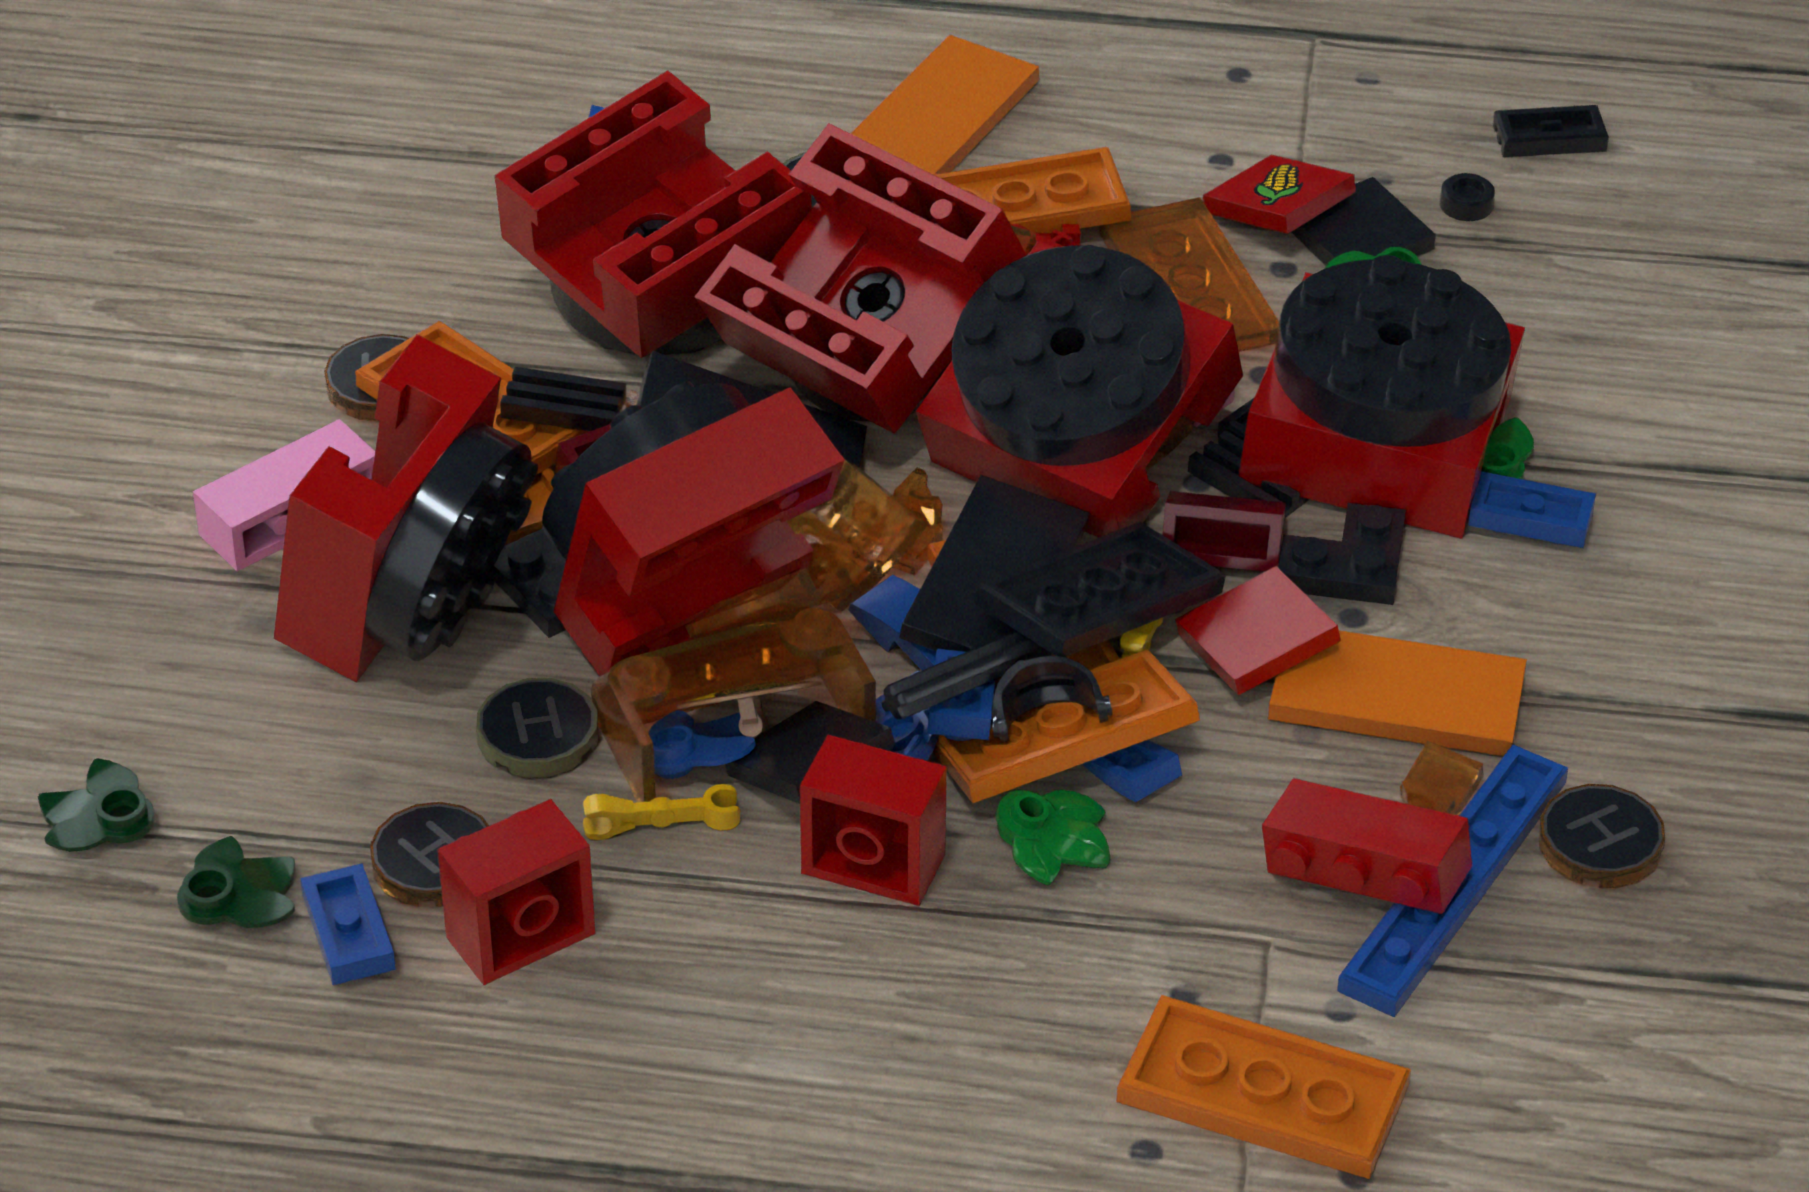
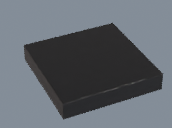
[1291,177,1436,265]
[724,701,896,804]

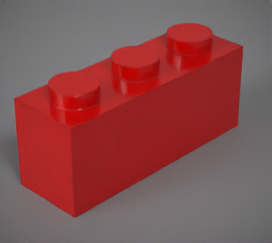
[1262,778,1472,914]

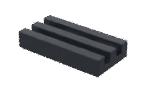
[1493,105,1609,158]
[500,367,626,431]
[1188,430,1310,518]

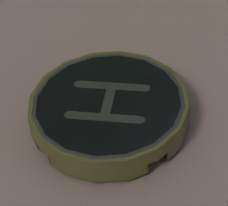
[476,678,598,778]

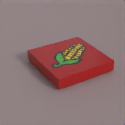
[1203,154,1356,234]

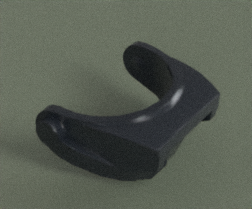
[991,656,1113,742]

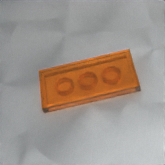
[1099,197,1279,352]

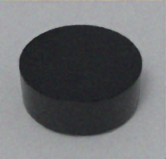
[1440,173,1495,221]

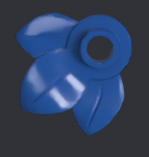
[641,710,756,779]

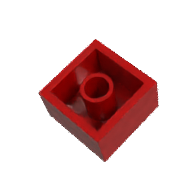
[800,735,947,906]
[438,799,595,986]

